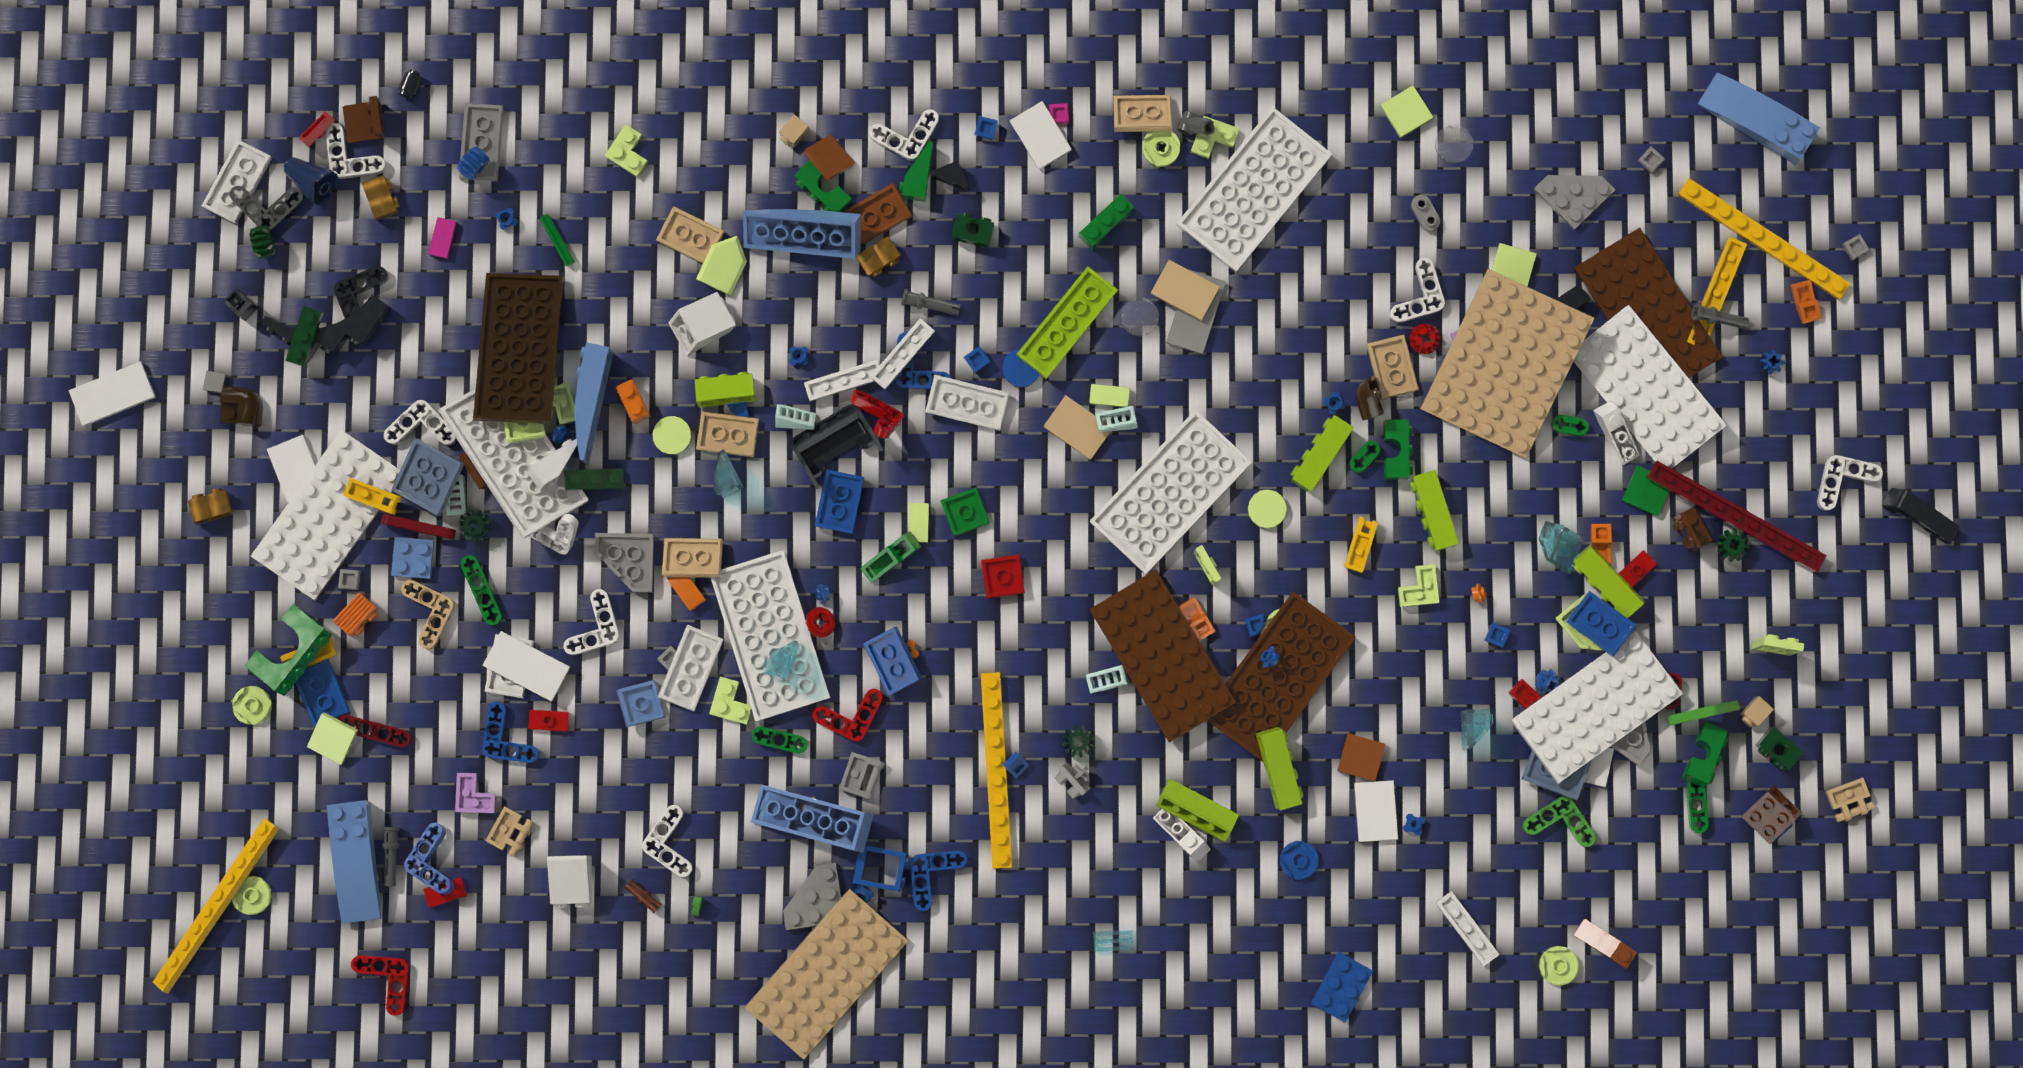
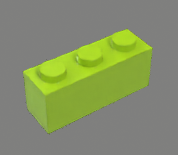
[695,372,756,408]

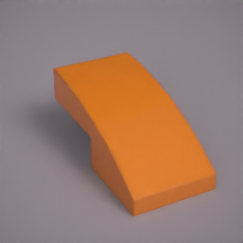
[1790,280,1822,324]
[1590,524,1612,565]
[667,577,706,612]
[1178,597,1216,641]

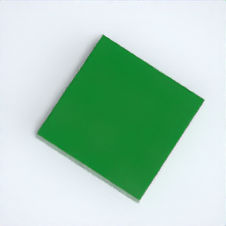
[1621,465,1668,516]
[940,487,990,537]

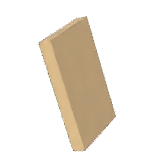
[1113,95,1172,132]
[656,206,725,264]
[1151,260,1220,321]
[1366,335,1419,400]
[1043,395,1111,460]
[696,411,759,458]
[662,538,723,578]

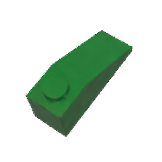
[899,141,933,202]

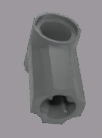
[1177,111,1215,137]

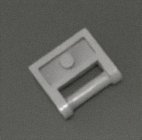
[839,752,885,800]

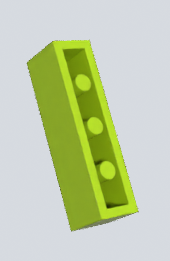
[1290,415,1354,494]
[1409,470,1459,552]
[1573,544,1644,618]
[1256,727,1303,811]
[1156,779,1239,842]

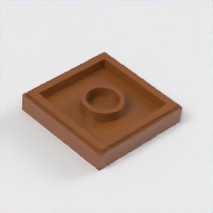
[803,134,855,181]
[1337,733,1385,782]

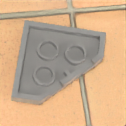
[1533,175,1615,230]
[595,533,654,593]
[1610,722,1651,766]
[783,863,841,930]

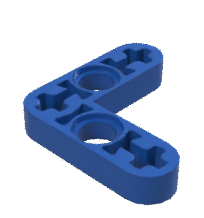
[895,332,951,390]
[482,701,540,763]
[404,823,454,895]
[911,851,967,911]

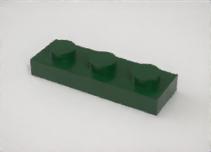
[285,306,324,367]
[564,469,624,491]

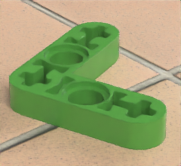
[1668,700,1740,726]
[1522,796,1595,847]

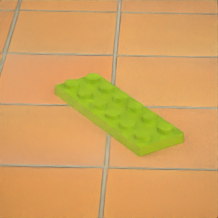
[1016,267,1118,379]

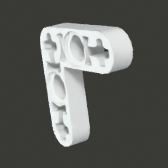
[869,109,939,161]
[326,123,387,179]
[1390,258,1445,323]
[384,400,457,446]
[1817,455,1883,511]
[529,514,578,555]
[564,589,619,655]
[642,805,693,877]

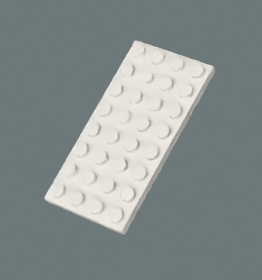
[1176,107,1332,272]
[1574,305,1727,468]
[439,389,589,539]
[1089,409,1252,575]
[251,430,400,601]
[711,550,830,722]
[1511,631,1683,784]

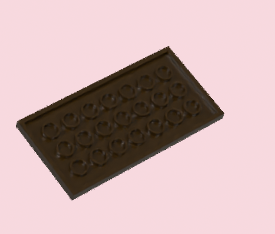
[473,273,564,424]

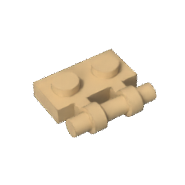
[1825,778,1874,822]
[485,806,534,857]

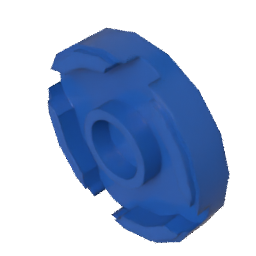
[1002,349,1039,388]
[1280,841,1319,880]

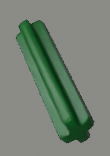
[540,214,575,266]

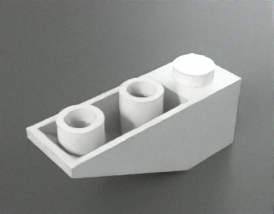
[1593,401,1640,465]
[527,439,577,491]
[1153,809,1211,863]

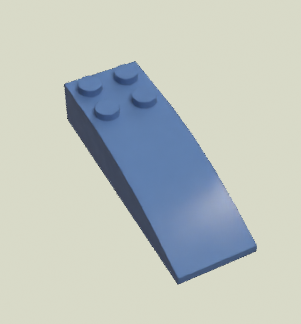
[1697,72,1820,165]
[743,209,861,259]
[575,342,613,465]
[751,785,874,853]
[327,800,382,924]

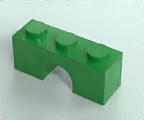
[794,160,852,212]
[1079,194,1134,250]
[1383,420,1413,480]
[1682,722,1728,788]

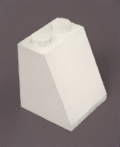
[668,292,736,356]
[547,855,592,908]

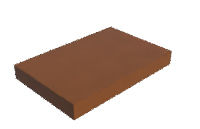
[843,183,912,245]

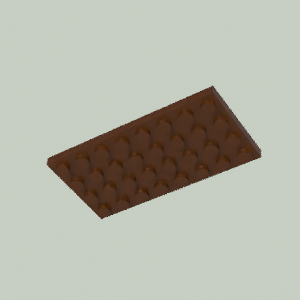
[1574,228,1722,378]
[1089,570,1236,743]
[1207,591,1356,762]

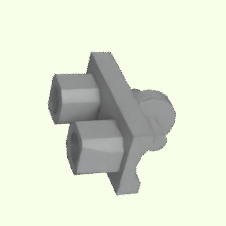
[1055,762,1091,799]

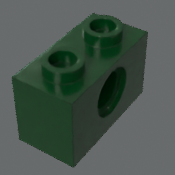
[951,213,994,248]
[1755,727,1804,771]

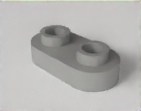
[1411,195,1440,232]

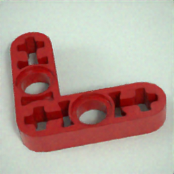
[850,390,903,439]
[813,689,883,742]
[351,955,409,1016]

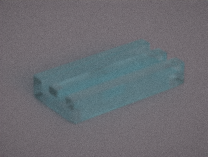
[1093,930,1133,952]

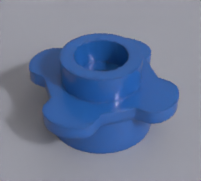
[495,208,518,230]
[789,346,808,366]
[1323,392,1346,415]
[551,425,570,445]
[815,584,830,604]
[1261,646,1280,668]
[1403,814,1425,835]
[854,884,874,903]

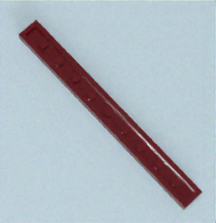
[1647,460,1827,573]

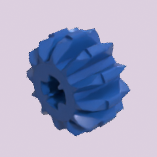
[457,146,489,180]

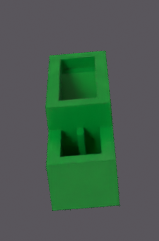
[860,531,921,584]

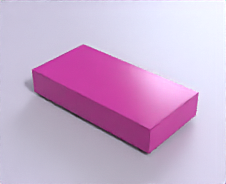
[428,217,457,259]

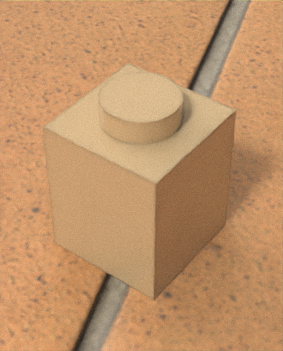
[779,114,810,148]
[1740,696,1774,727]

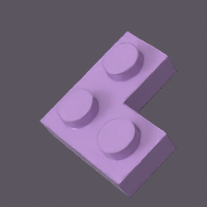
[455,773,496,813]

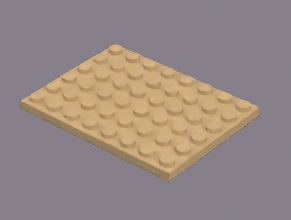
[1421,269,1594,458]

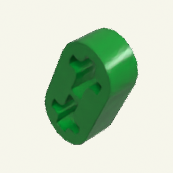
[1551,415,1589,437]
[1349,441,1380,473]

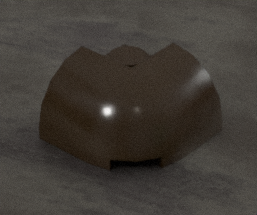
[1355,375,1384,421]
[219,386,263,427]

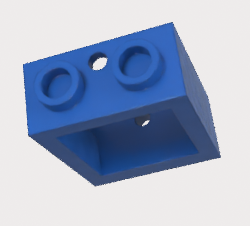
[853,845,910,892]

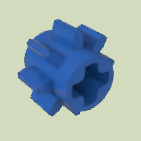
[1759,350,1785,375]
[1535,669,1560,694]

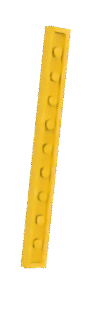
[1677,178,1851,300]
[981,672,1012,869]
[153,818,279,994]

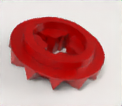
[1410,324,1441,354]
[805,607,836,638]

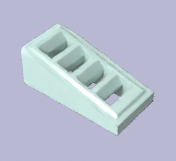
[775,404,816,430]
[1095,406,1138,432]
[446,475,467,516]
[1086,665,1130,694]

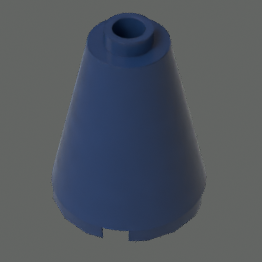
[284,157,338,205]

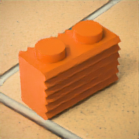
[616,379,651,424]
[333,592,379,638]

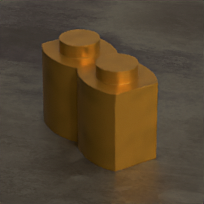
[362,175,400,221]
[856,236,901,278]
[188,488,234,525]

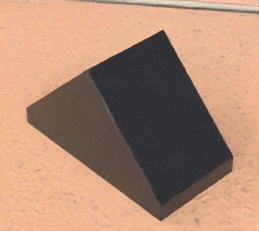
[931,160,969,192]
[223,288,258,321]

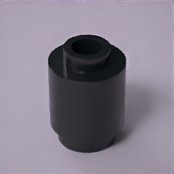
[398,69,423,99]

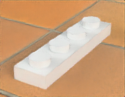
[870,319,935,390]
[804,360,879,402]
[1435,891,1499,966]

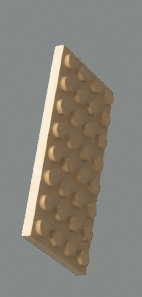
[745,888,908,1059]

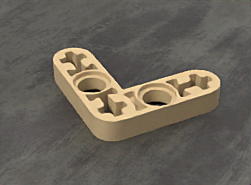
[401,580,455,649]

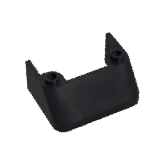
[790,404,883,489]

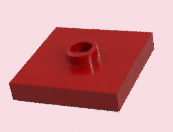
[981,555,1025,599]

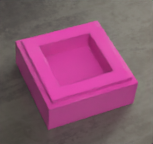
[1049,103,1069,124]

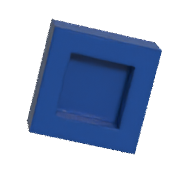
[974,116,998,140]
[964,346,991,373]
[1484,622,1511,648]
[1003,751,1030,779]

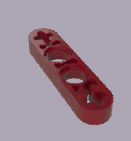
[381,514,457,540]
[338,715,412,748]

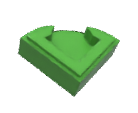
[691,896,703,917]

